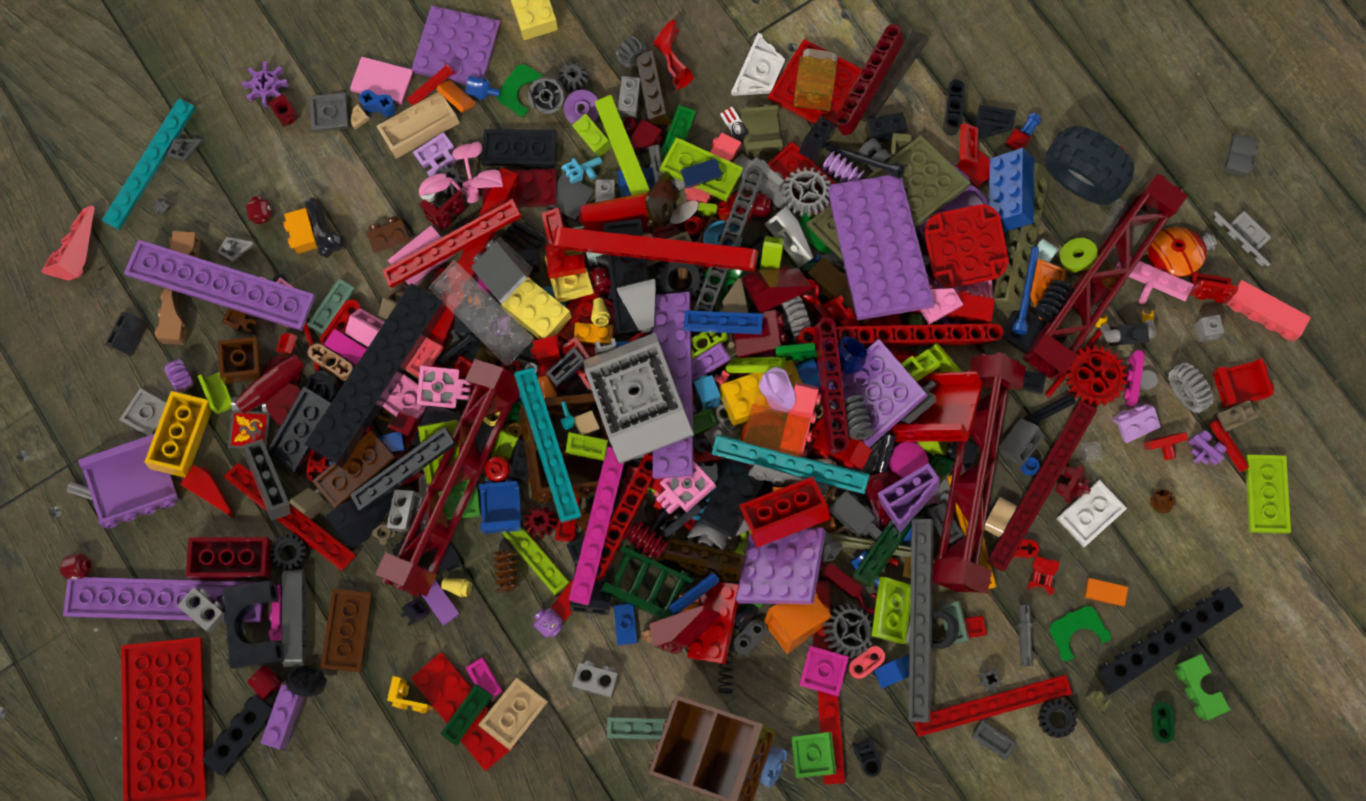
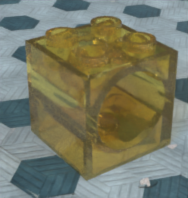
[794,56,837,111]

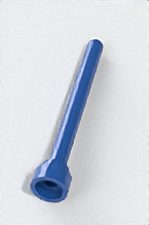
[1012,246,1039,335]

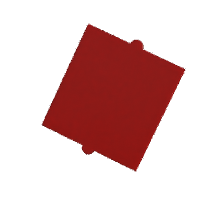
[956,150,990,189]

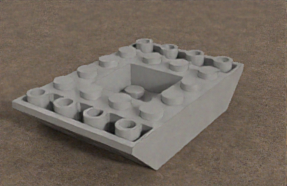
[583,333,694,464]

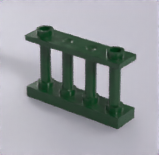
[600,545,694,619]

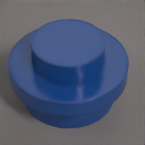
[1020,456,1040,476]

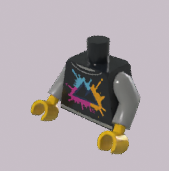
[1095,310,1156,346]

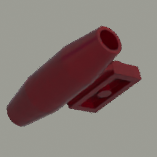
[234,354,305,426]

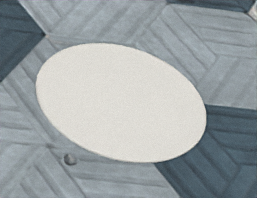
[670,200,698,224]

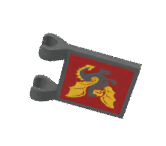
[228,396,271,449]

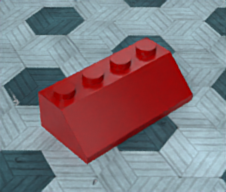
[739,477,830,548]

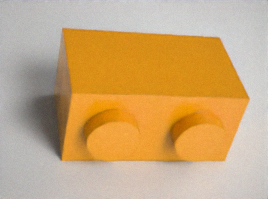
[283,208,317,254]

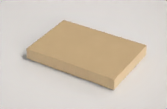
[479,677,548,750]

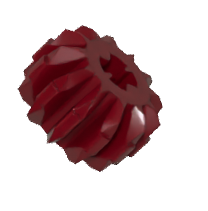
[523,505,557,539]

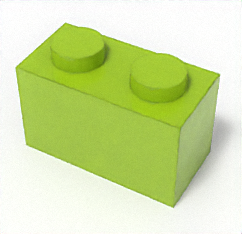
[572,114,612,157]

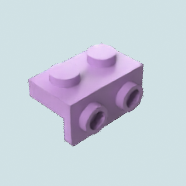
[1112,402,1160,443]

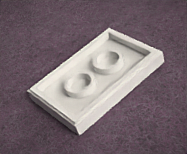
[1056,480,1127,548]

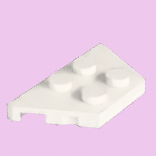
[731,33,785,96]

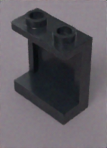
[569,560,615,615]

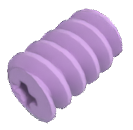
[823,151,865,183]

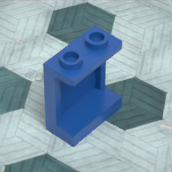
[479,479,522,534]

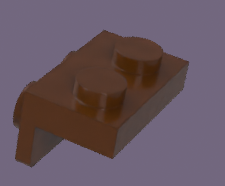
[366,216,410,253]

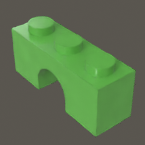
[1175,654,1230,721]

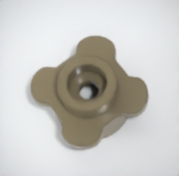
[372,522,396,545]

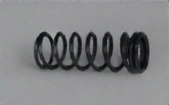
[718,648,734,693]

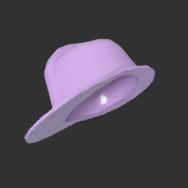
[760,367,796,413]

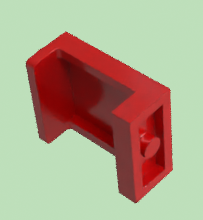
[1212,358,1274,409]

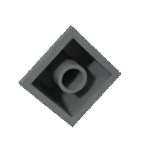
[471,237,533,304]

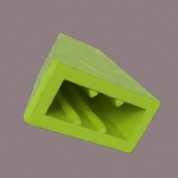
[760,236,784,270]

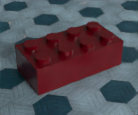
[185,537,273,580]

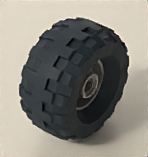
[1045,126,1135,205]

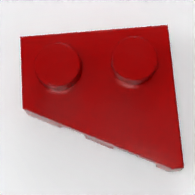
[823,295,861,326]

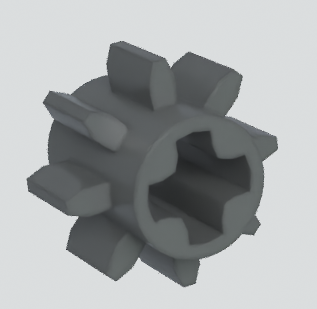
[977,667,1003,692]

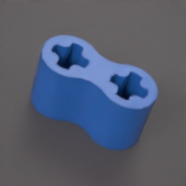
[359,90,396,117]
[795,358,821,393]

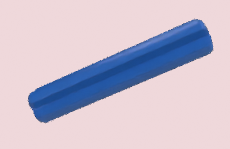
[669,573,719,615]

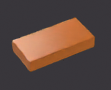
[436,80,476,112]
[1084,578,1128,607]

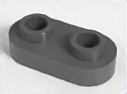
[734,620,767,655]

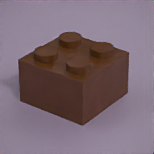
[217,337,262,384]

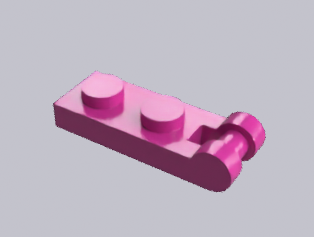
[1123,350,1145,407]

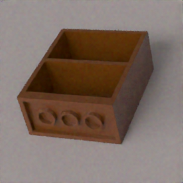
[519,393,610,503]
[648,695,776,801]

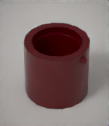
[247,665,283,700]

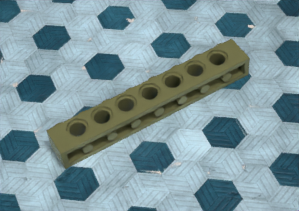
[993,163,1051,311]

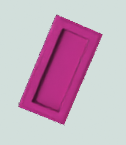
[465,657,503,699]

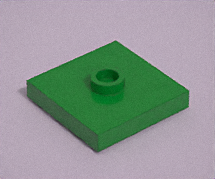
[776,343,817,362]

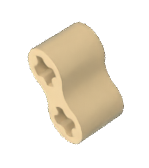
[984,496,1017,538]

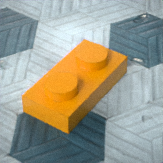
[574,323,614,345]

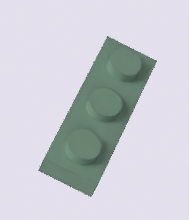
[307,279,356,334]
[607,717,666,740]

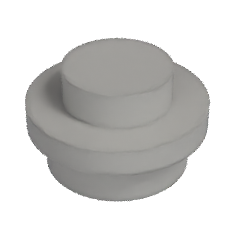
[1201,232,1217,251]

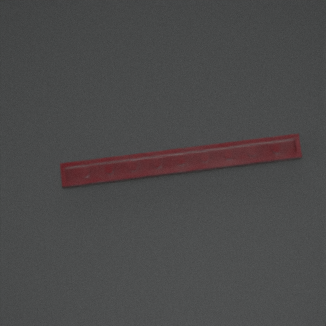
[986,400,1098,572]

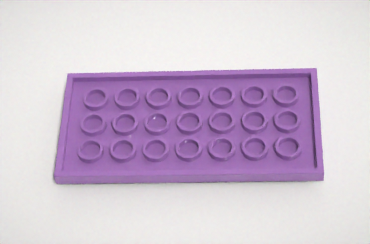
[827,175,934,320]

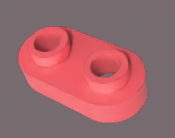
[849,646,885,679]

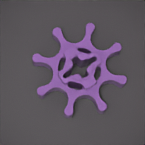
[241,61,289,107]

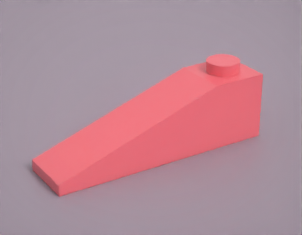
[41,205,95,281]

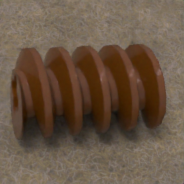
[492,550,520,593]

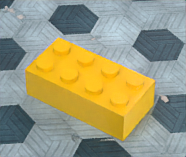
[719,360,802,426]
[144,391,212,478]

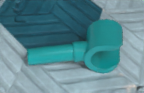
[561,401,574,430]

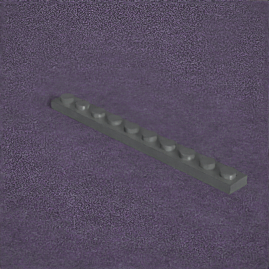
[908,519,933,722]

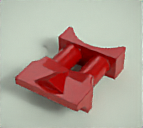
[1027,556,1060,596]

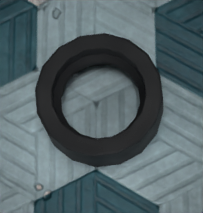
[932,611,958,649]

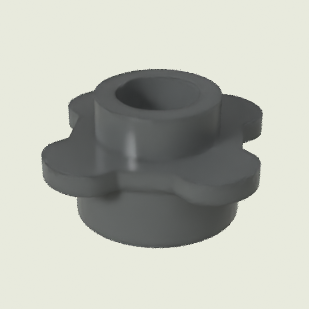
[153,196,170,215]

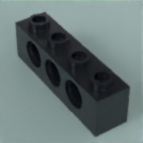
[202,695,273,776]

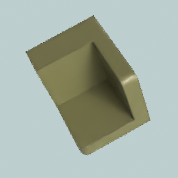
[890,133,911,157]

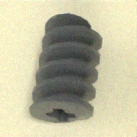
[844,395,874,440]

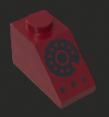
[629,119,663,155]

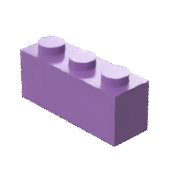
[261,684,305,750]

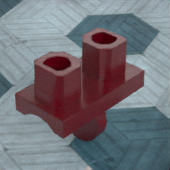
[1055,465,1091,504]

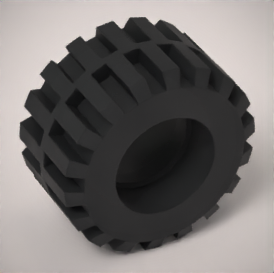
[656,261,704,300]

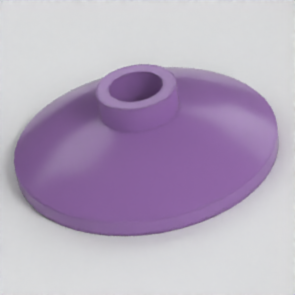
[564,90,599,124]

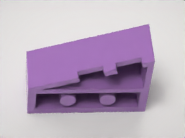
[878,463,940,533]

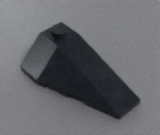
[326,486,406,550]

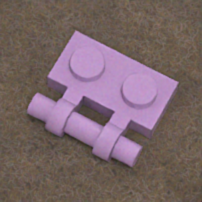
[413,132,458,177]

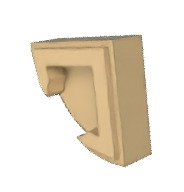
[351,104,370,130]

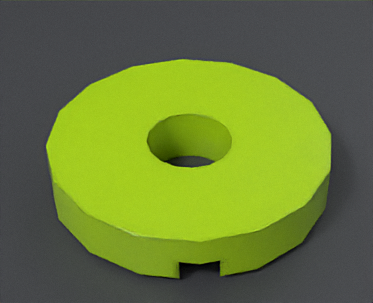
[1059,238,1098,272]

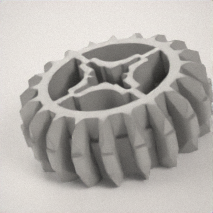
[782,166,832,217]
[779,296,811,343]
[1168,363,1214,413]

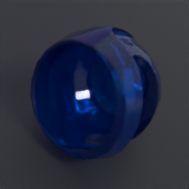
[838,337,867,375]

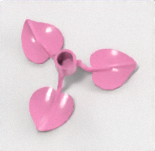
[419,142,503,203]

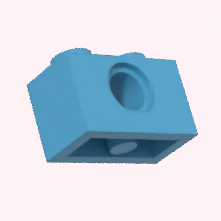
[694,375,721,411]

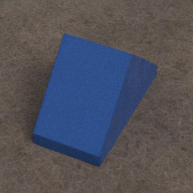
[874,655,910,689]

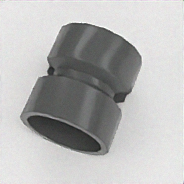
[857,138,892,171]

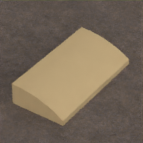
[376,92,460,159]

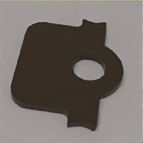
[645,174,679,234]

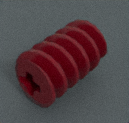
[624,521,669,561]

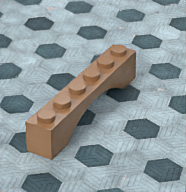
[155,231,201,345]

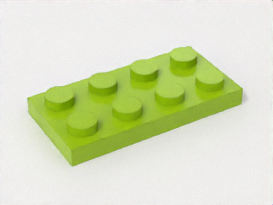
[660,137,743,202]
[1245,455,1291,534]

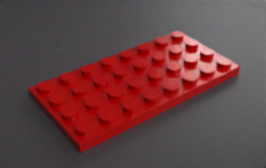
[121,637,207,801]

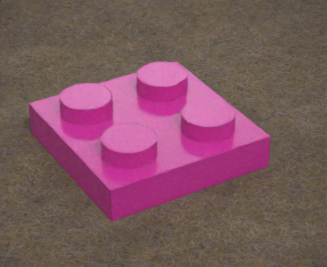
[799,646,849,697]

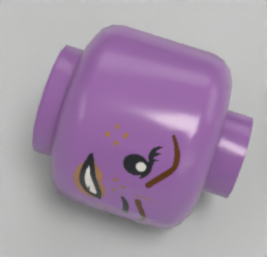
[534,608,563,638]

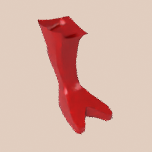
[653,20,694,91]

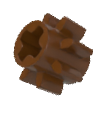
[1150,489,1176,513]
[576,509,591,533]

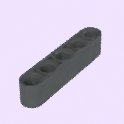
[282,569,306,667]

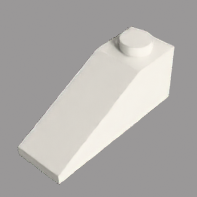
[765,206,813,268]

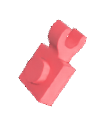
[713,370,730,390]

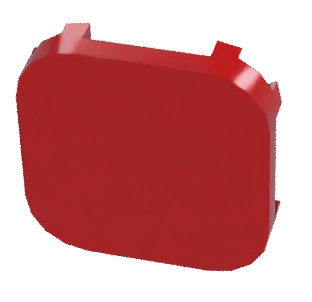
[925,204,1009,288]

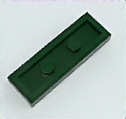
[440,684,493,746]

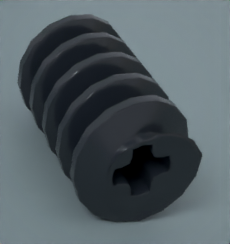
[1035,280,1074,323]

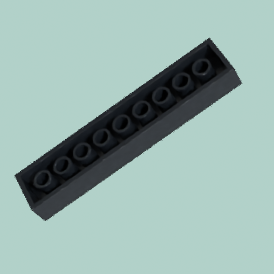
[304,283,447,468]

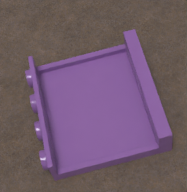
[78,434,180,529]

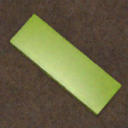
[726,357,787,373]

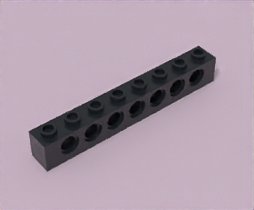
[1095,586,1244,694]

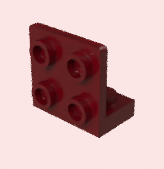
[419,190,467,231]

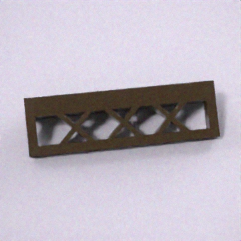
[664,537,746,584]

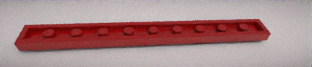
[812,581,845,785]

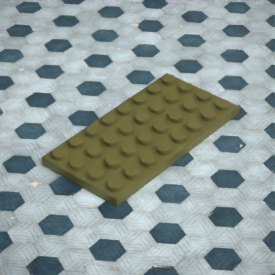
[807,135,971,264]

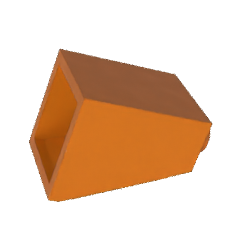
[764,591,831,654]

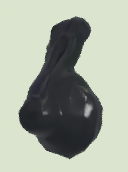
[305,197,346,258]

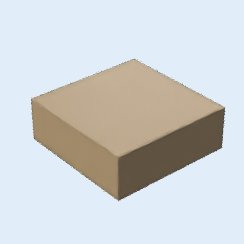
[574,411,599,435]

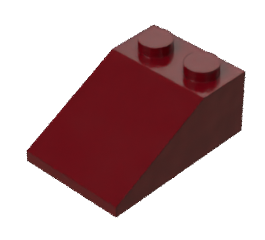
[741,268,812,314]
[649,606,720,654]

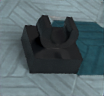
[401,599,429,626]

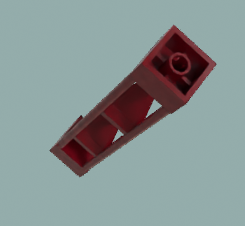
[1022,173,1188,381]
[933,352,1026,594]
[375,359,520,597]

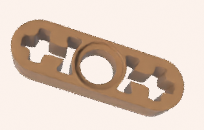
[308,344,354,381]

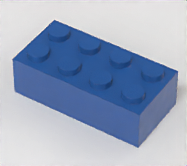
[989,148,1034,232]

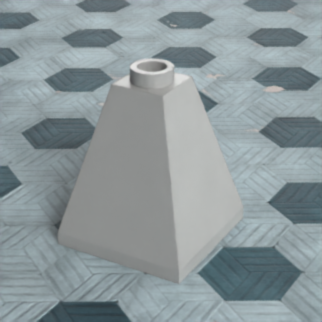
[616,279,655,333]

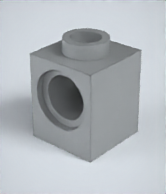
[1194,315,1224,343]

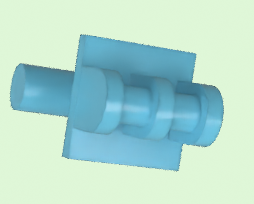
[561,157,602,184]

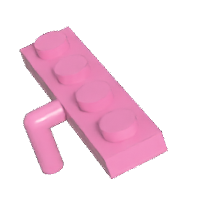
[1115,257,1194,305]

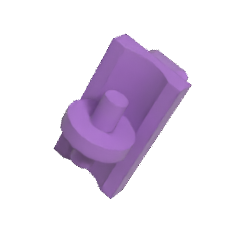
[1188,430,1227,466]

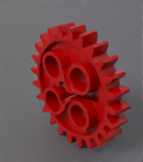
[1063,345,1128,407]

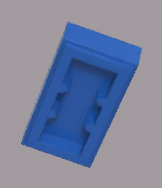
[614,604,638,646]

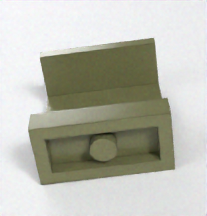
[741,104,783,157]

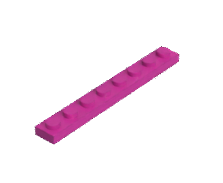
[568,447,624,606]

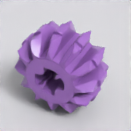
[165,359,194,393]

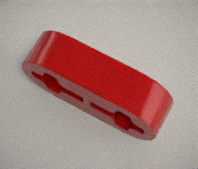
[1013,539,1039,558]

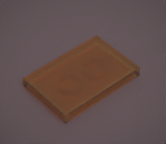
[743,403,810,457]

